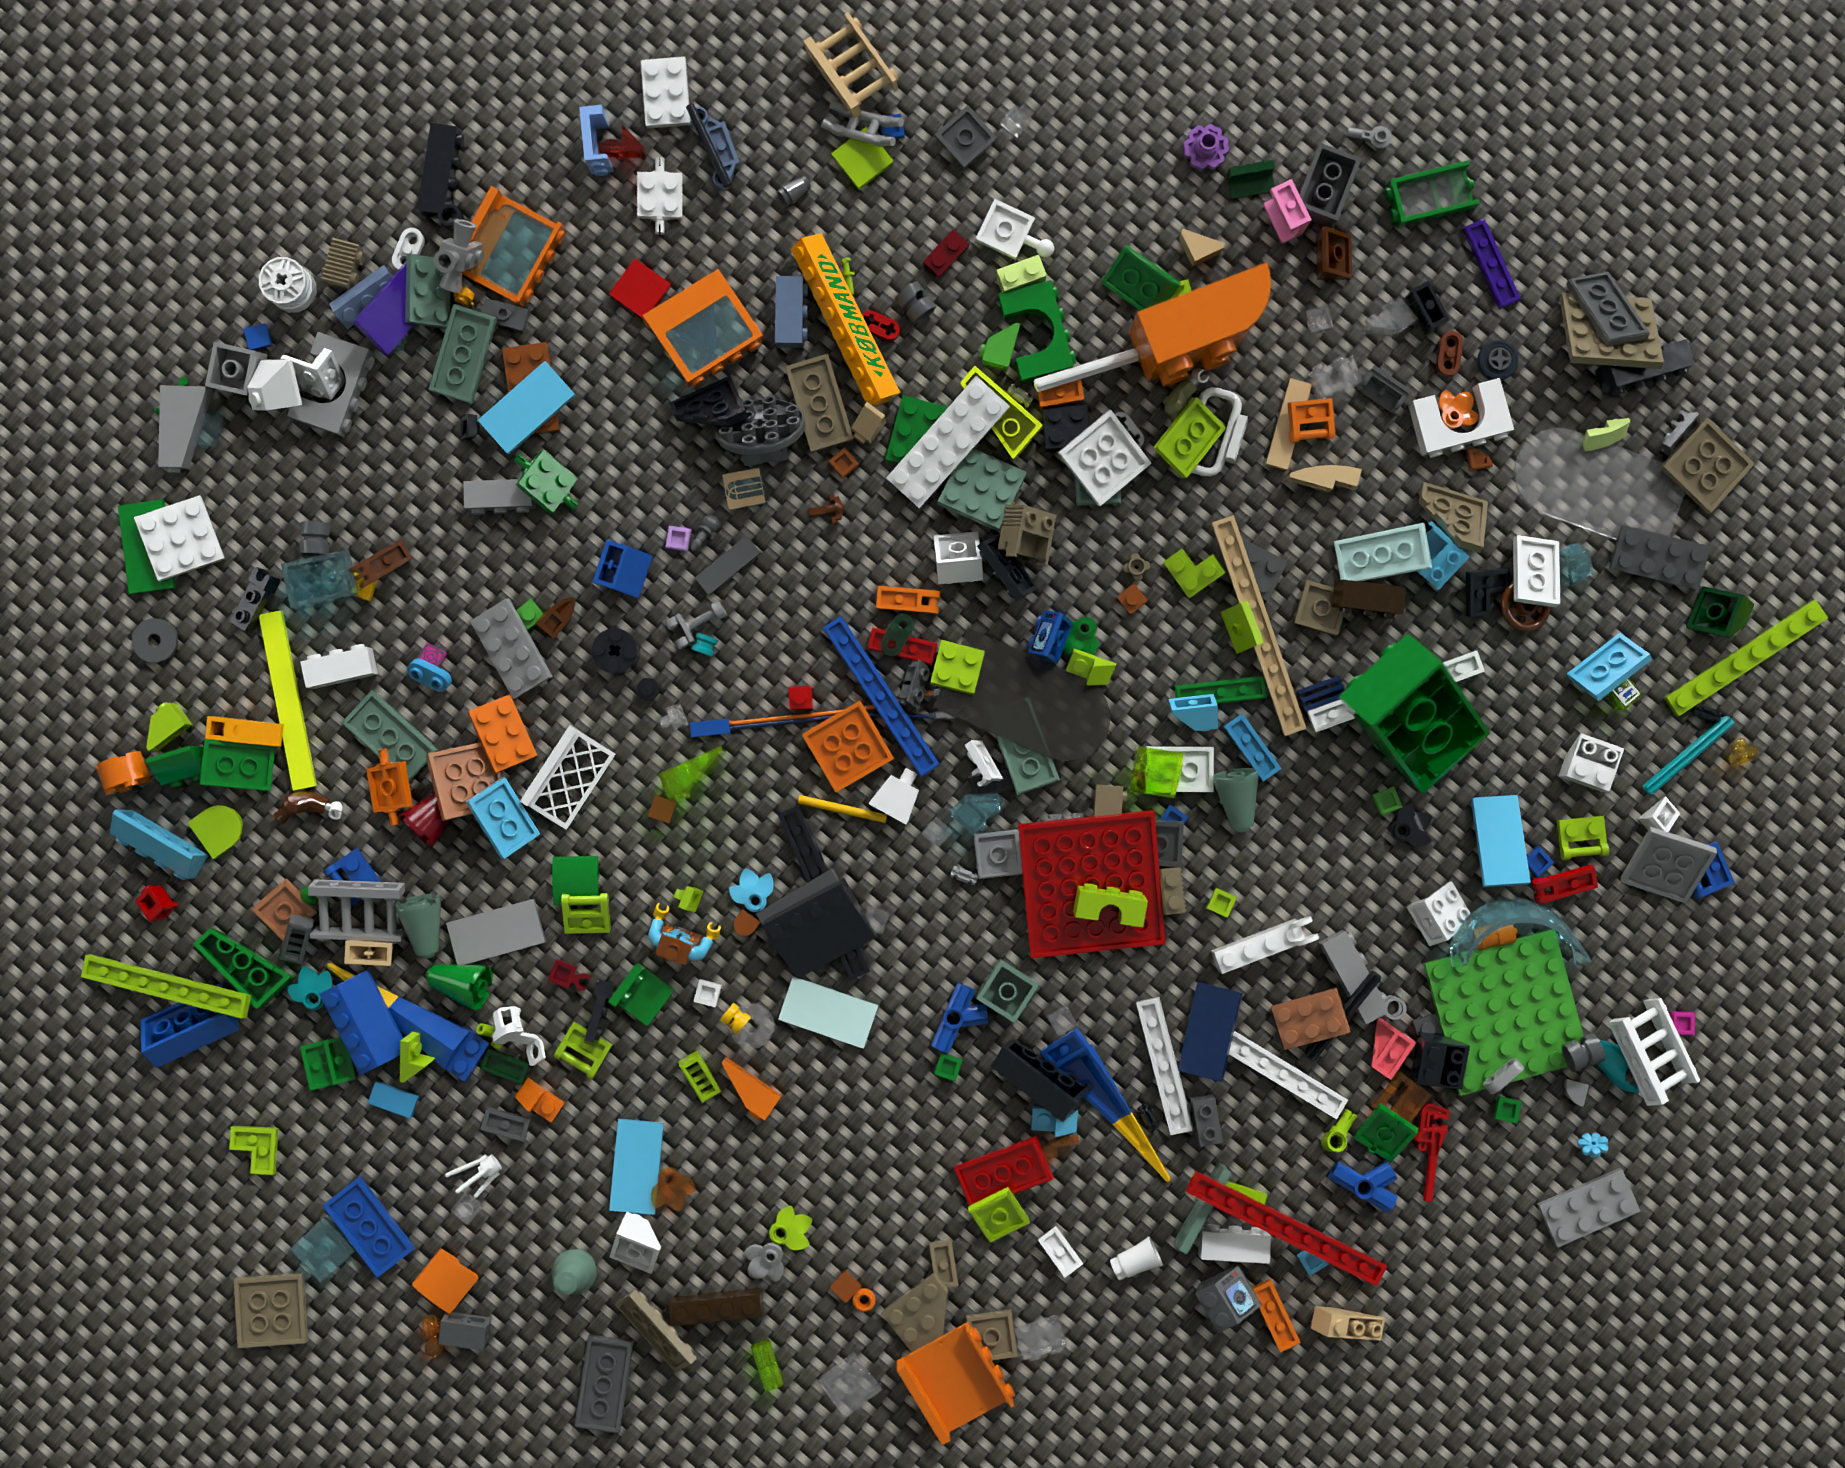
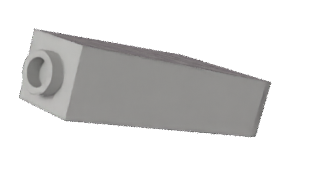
[158,385,213,473]

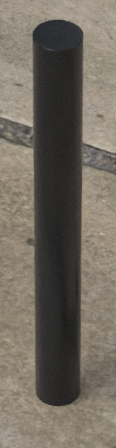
[686,103,732,188]

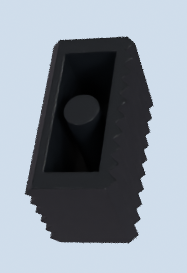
[1405,281,1450,335]

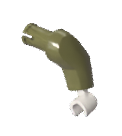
[1164,369,1209,423]

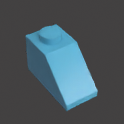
[1169,694,1218,731]

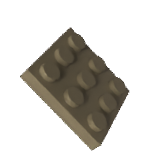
[1660,417,1755,514]
[234,1273,309,1348]

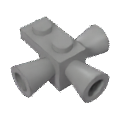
[434,219,484,292]

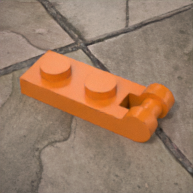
[876,586,940,614]

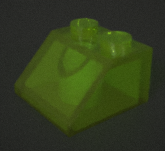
[1129,746,1184,798]

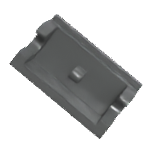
[1356,365,1412,415]
[438,1312,491,1351]

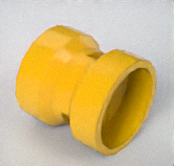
[719,1003,751,1035]

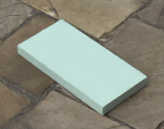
[1334,523,1432,582]
[778,976,878,1049]

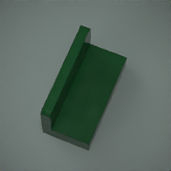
[1226,159,1275,199]

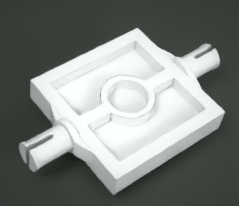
[637,157,682,235]

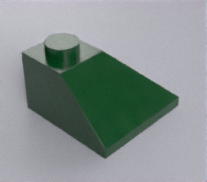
[1686,586,1754,638]

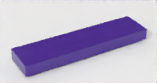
[1462,218,1521,310]

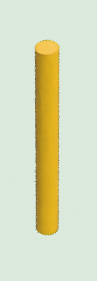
[798,795,887,823]

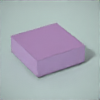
[665,526,692,552]

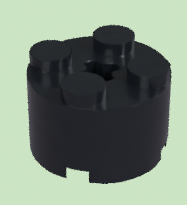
[591,628,640,675]

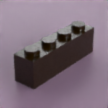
[668,1288,764,1326]

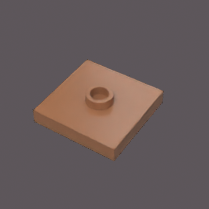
[251,878,318,942]

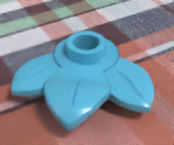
[729,868,774,912]

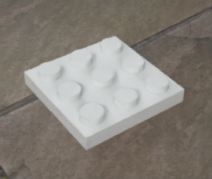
[1058,410,1151,506]
[134,495,225,582]

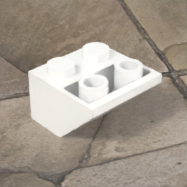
[1559,733,1624,792]

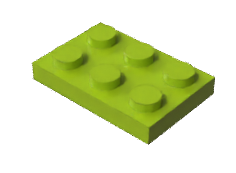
[1153,397,1226,478]

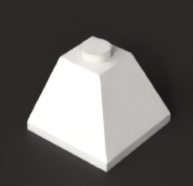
[247,360,302,410]
[610,1212,661,1274]

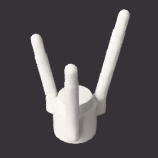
[445,1154,502,1198]

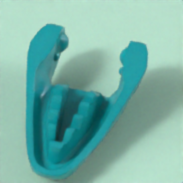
[1597,1040,1651,1094]

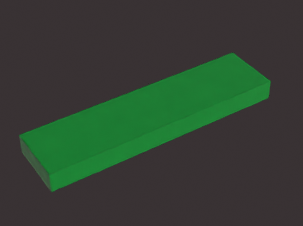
[1174,676,1267,704]

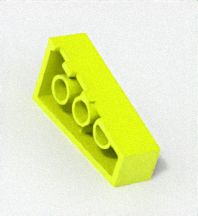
[960,366,1043,460]

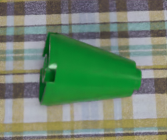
[426,964,493,1010]

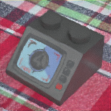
[1195,1265,1261,1333]

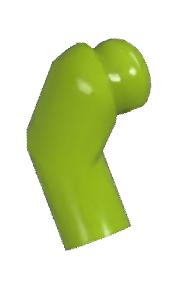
[476,1023,503,1049]

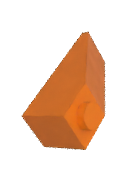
[722,1057,782,1120]

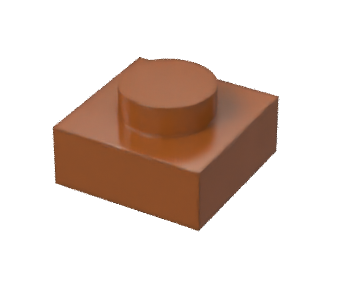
[1116,583,1148,615]

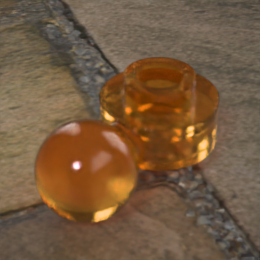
[423,1315,443,1357]

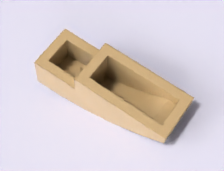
[1286,465,1362,492]

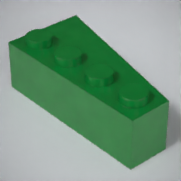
[193,928,295,1009]

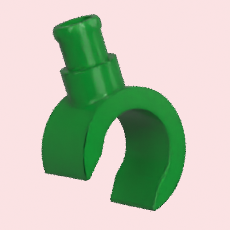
[300,886,331,908]

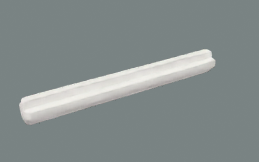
[1034,348,1139,392]

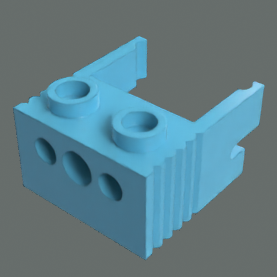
[1417,521,1470,590]

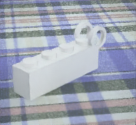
[1211,916,1319,974]

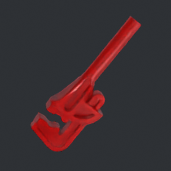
[1413,1103,1449,1202]

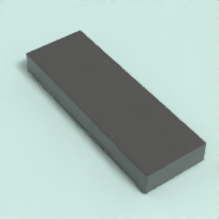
[695,535,761,596]

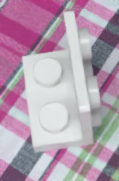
[280,348,346,400]
[1407,882,1474,946]

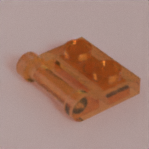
[1370,1070,1431,1123]

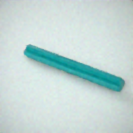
[1643,716,1734,795]

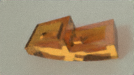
[1041,1132,1079,1159]

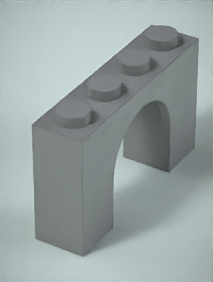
[287,332,375,437]

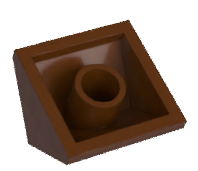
[1316,227,1352,280]

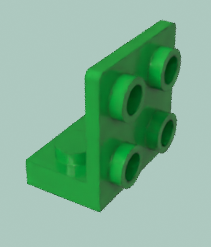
[608,963,674,1026]

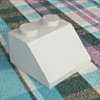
[934,532,983,584]

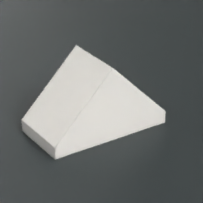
[1638,796,1680,832]

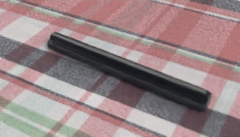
[1305,971,1381,1061]

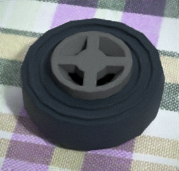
[1477,340,1519,380]

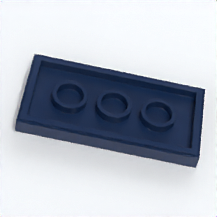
[1178,982,1242,1082]

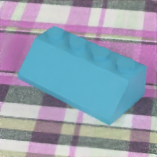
[110,810,209,880]

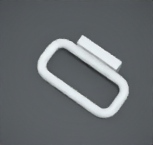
[1191,387,1248,477]

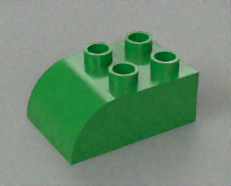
[1339,633,1490,794]

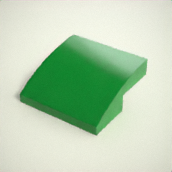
[552,856,600,905]
[300,1037,356,1091]

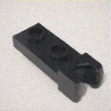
[229,567,281,633]
[584,979,614,1046]

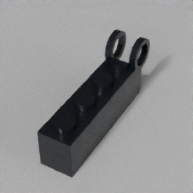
[417,123,465,232]

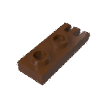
[349,539,413,589]

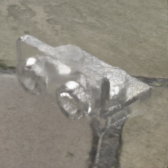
[1014,1314,1067,1361]

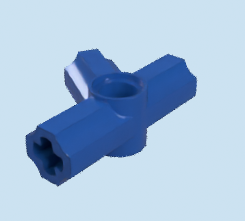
[931,982,988,1053]
[1328,1161,1398,1213]

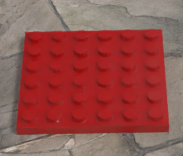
[1018,810,1166,958]

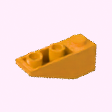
[205,716,284,747]

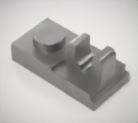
[1663,410,1701,456]

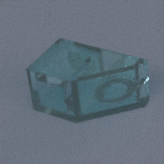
[950,793,1003,834]

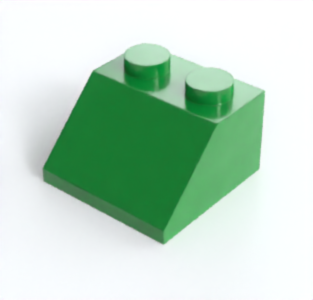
[146,746,203,789]

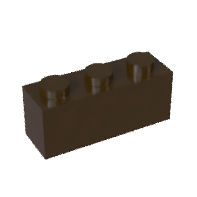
[1332,580,1406,619]

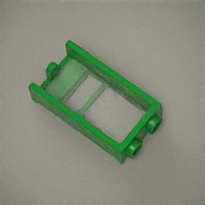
[1384,160,1480,228]

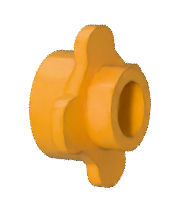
[453,286,475,307]

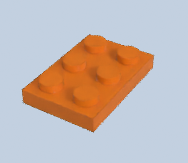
[467,694,538,774]

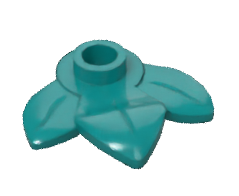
[287,966,332,1010]

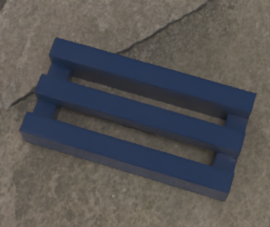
[1297,675,1345,712]

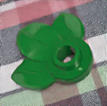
[1063,617,1099,655]

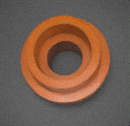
[853,1288,876,1312]

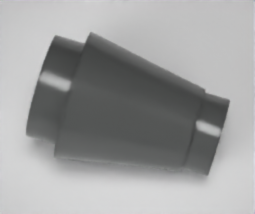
[777,176,811,206]

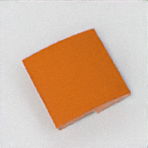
[412,1248,479,1314]

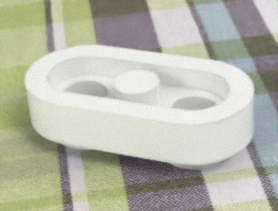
[392,228,425,270]

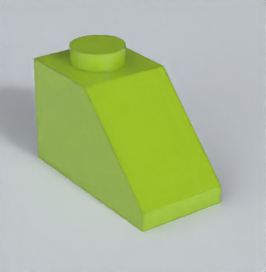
[146,702,193,752]

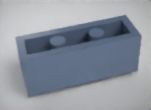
[329,265,393,329]
[775,276,808,348]

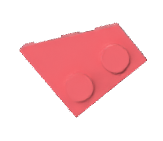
[1371,1017,1417,1080]

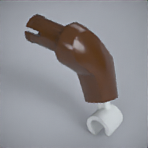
[273,792,343,824]

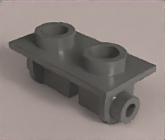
[899,659,930,710]

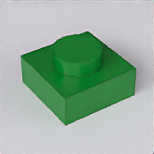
[934,1052,963,1081]
[1493,1095,1522,1124]

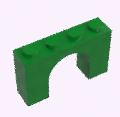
[998,280,1076,384]

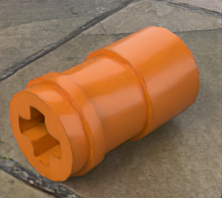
[1471,921,1518,950]

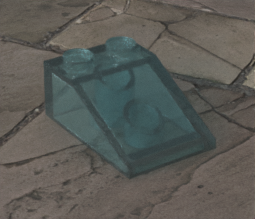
[281,550,359,611]

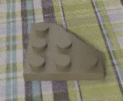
[1419,482,1488,553]
[881,1272,949,1352]

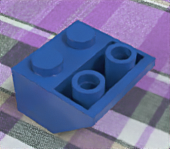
[593,539,653,599]

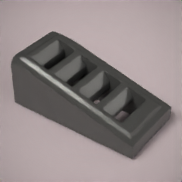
[279,914,314,964]

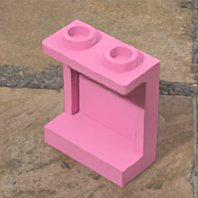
[1263,179,1311,243]

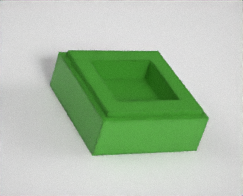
[1372,786,1402,816]

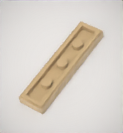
[1265,378,1312,471]

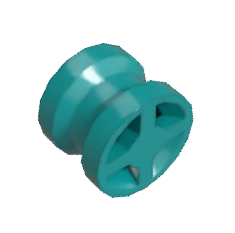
[691,633,718,657]

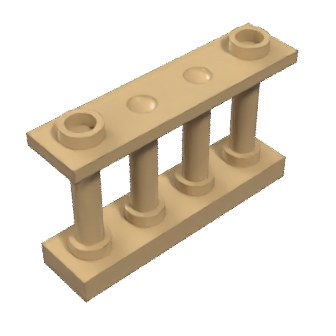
[803,12,899,119]

